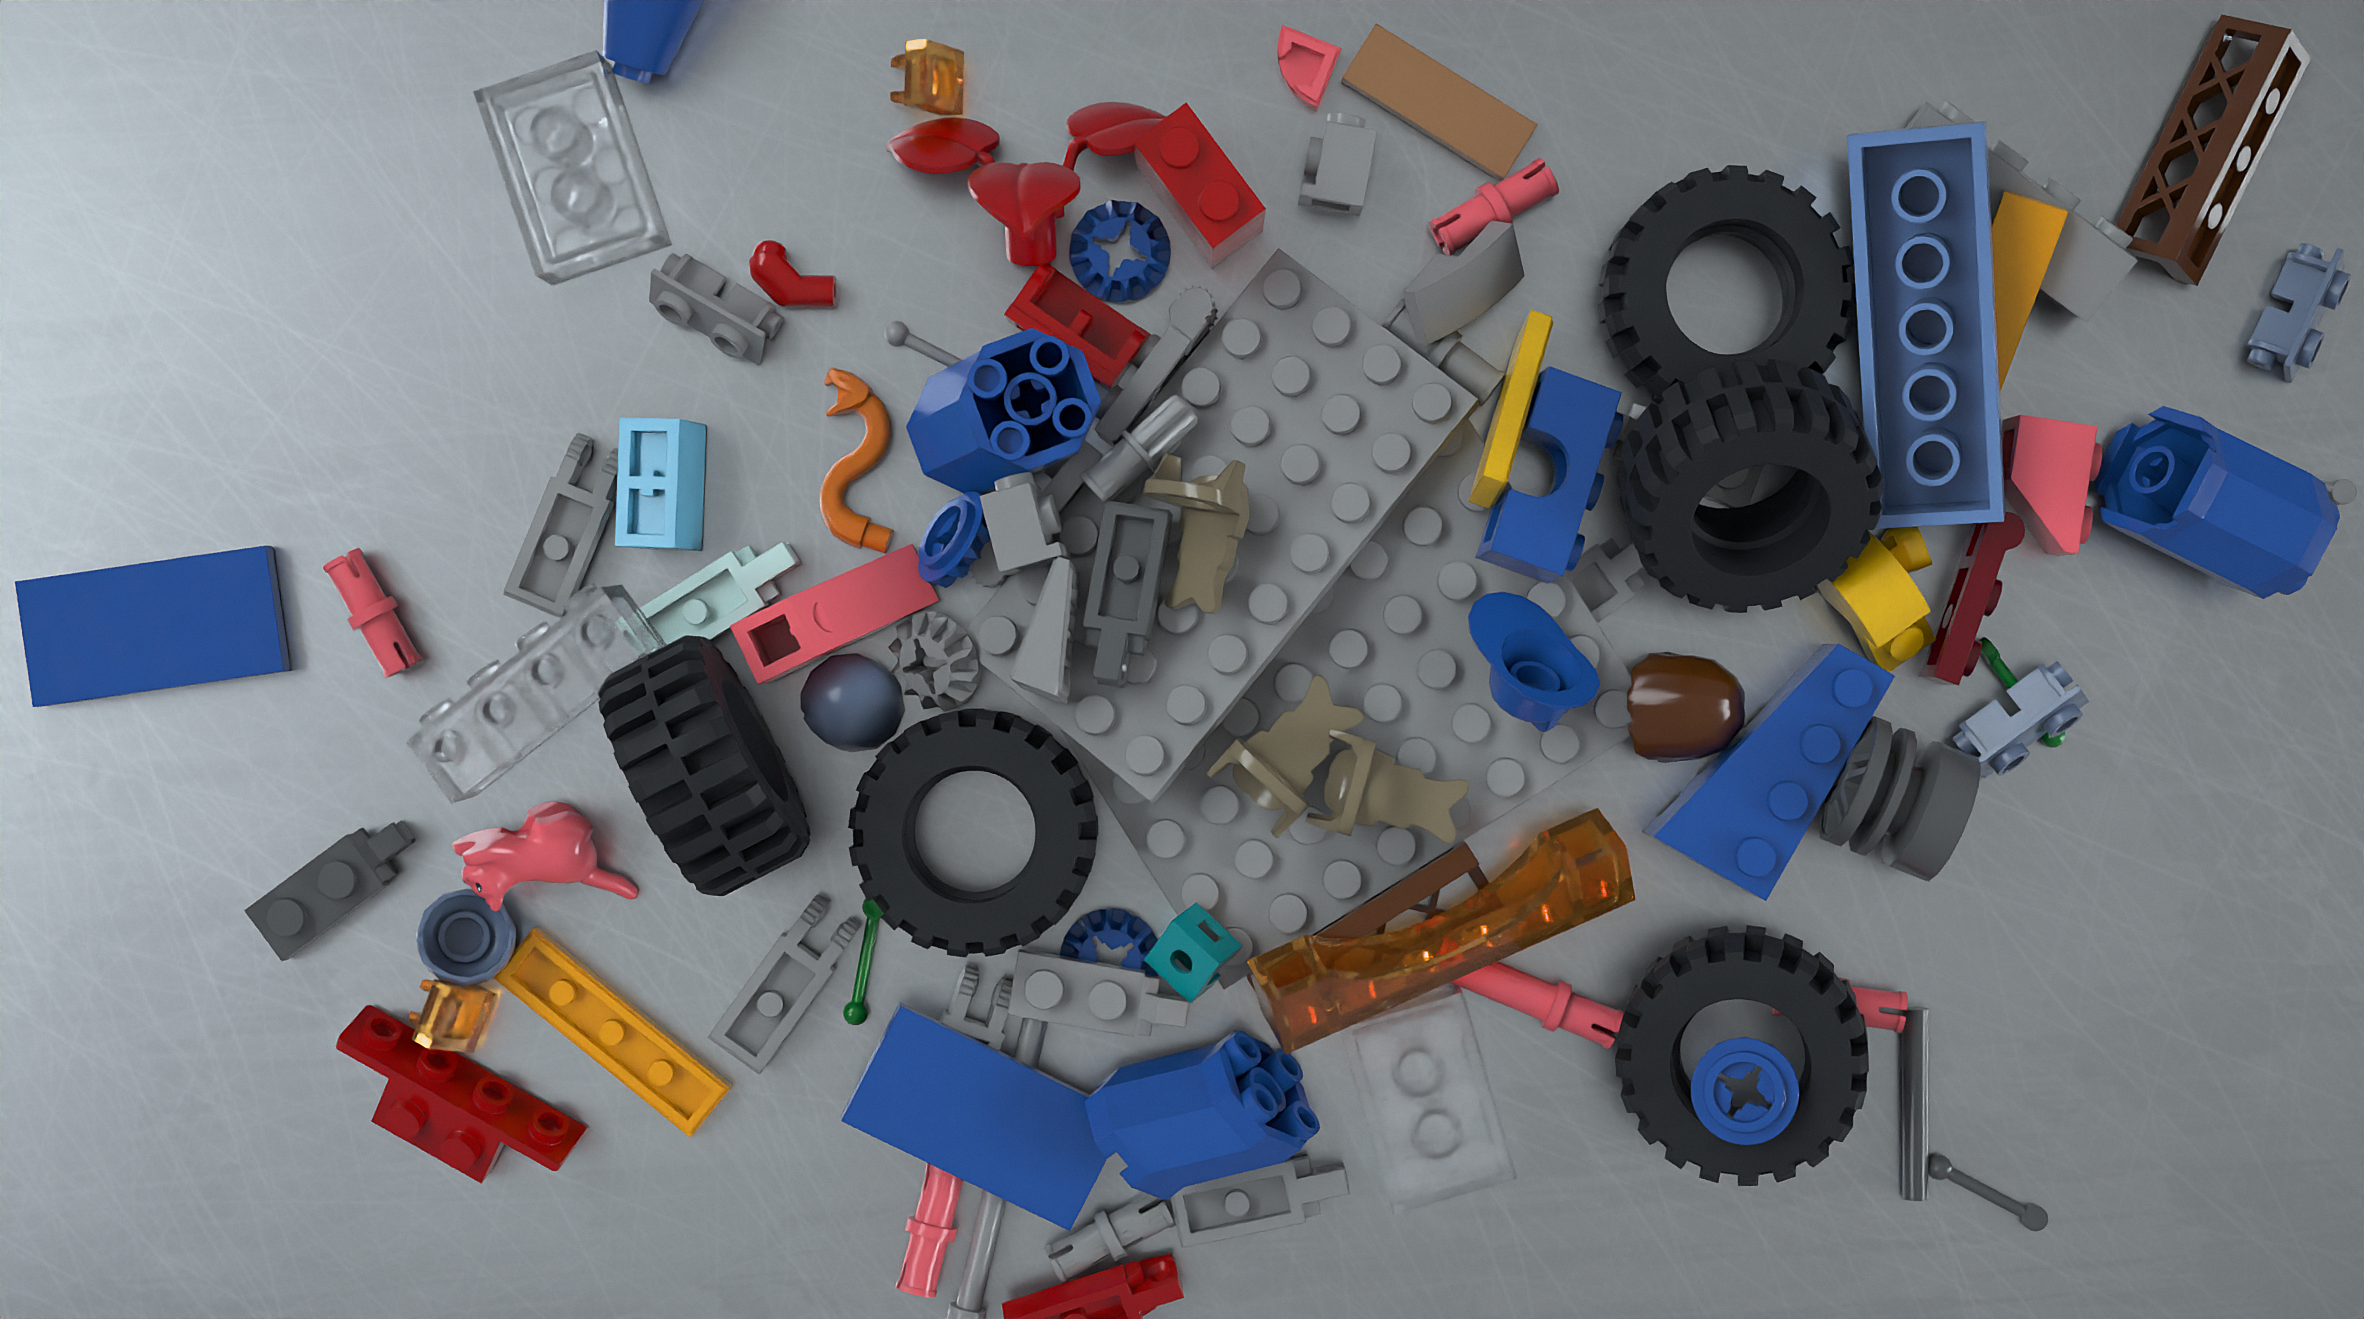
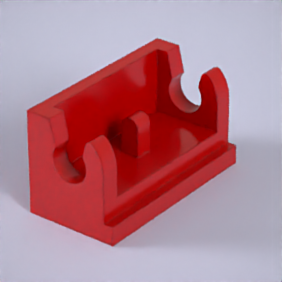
[1004,263,1151,391]

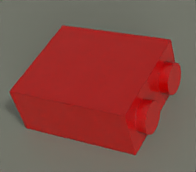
[1133,102,1266,269]

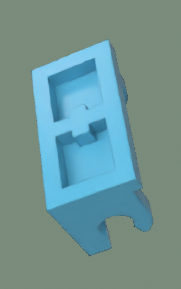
[615,418,706,551]

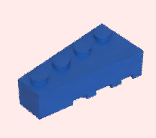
[1642,644,1895,901]

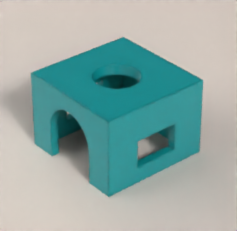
[1144,902,1243,1004]

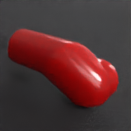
[748,240,837,307]

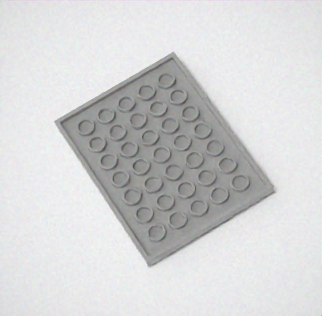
[1059,419,1632,990]

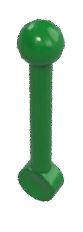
[1979,637,2066,748]
[843,899,884,1025]

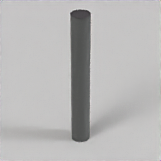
[1902,1007,1929,1201]

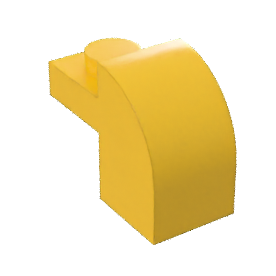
[1817,531,1936,672]

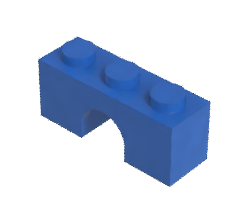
[1475,366,1624,583]

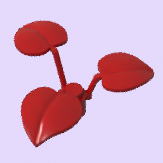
[886,102,1167,266]

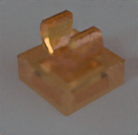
[890,39,964,116]
[408,979,495,1053]

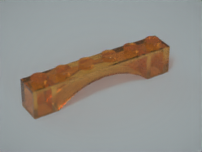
[1247,808,1636,1055]

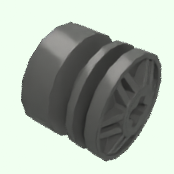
[1819,716,1981,882]

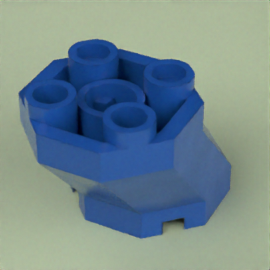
[906,328,1102,495]
[2094,406,2340,599]
[1084,1030,1320,1200]

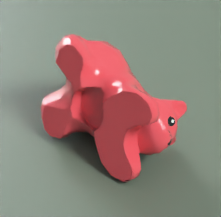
[452,801,638,912]

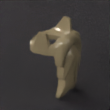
[1143,453,1250,614]
[1206,675,1364,838]
[1305,729,1469,844]

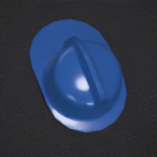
[1468,592,1600,732]

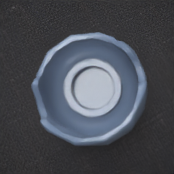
[800,653,905,752]
[416,889,516,987]

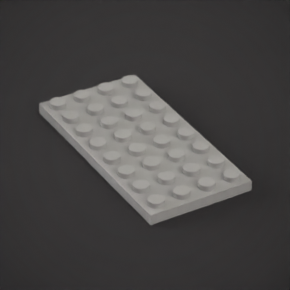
[965,248,1479,804]

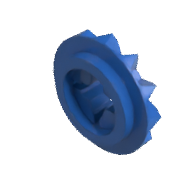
[1069,200,1171,303]
[918,491,991,588]
[1060,908,1159,977]
[1691,1036,1800,1145]

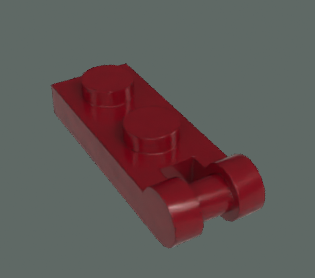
[1919,511,2025,686]

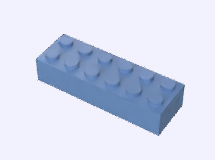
[1847,121,2006,529]

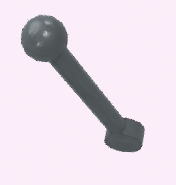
[1928,1155,2048,1231]

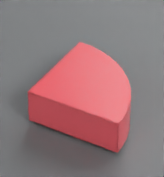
[1277,25,1341,111]

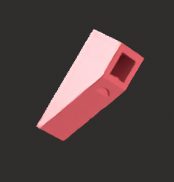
[730,544,940,684]

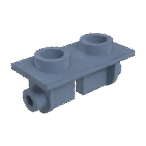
[2246,243,2351,383]
[1952,661,2089,778]

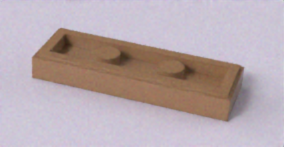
[1341,24,1538,181]

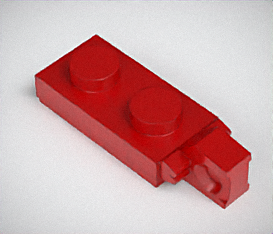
[1002,1254,1184,1319]

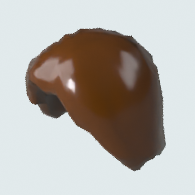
[1627,652,1745,763]

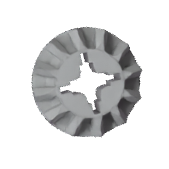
[888,611,980,712]

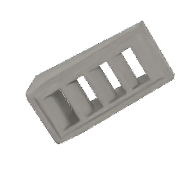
[1010,556,1080,704]

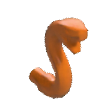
[820,368,894,554]

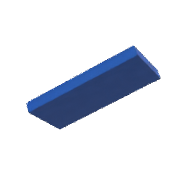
[15,545,291,707]
[840,1002,1107,1231]

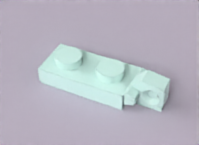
[625,541,801,655]

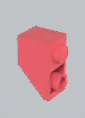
[2002,415,2102,556]

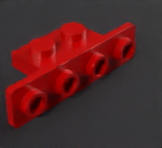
[335,1005,586,1184]

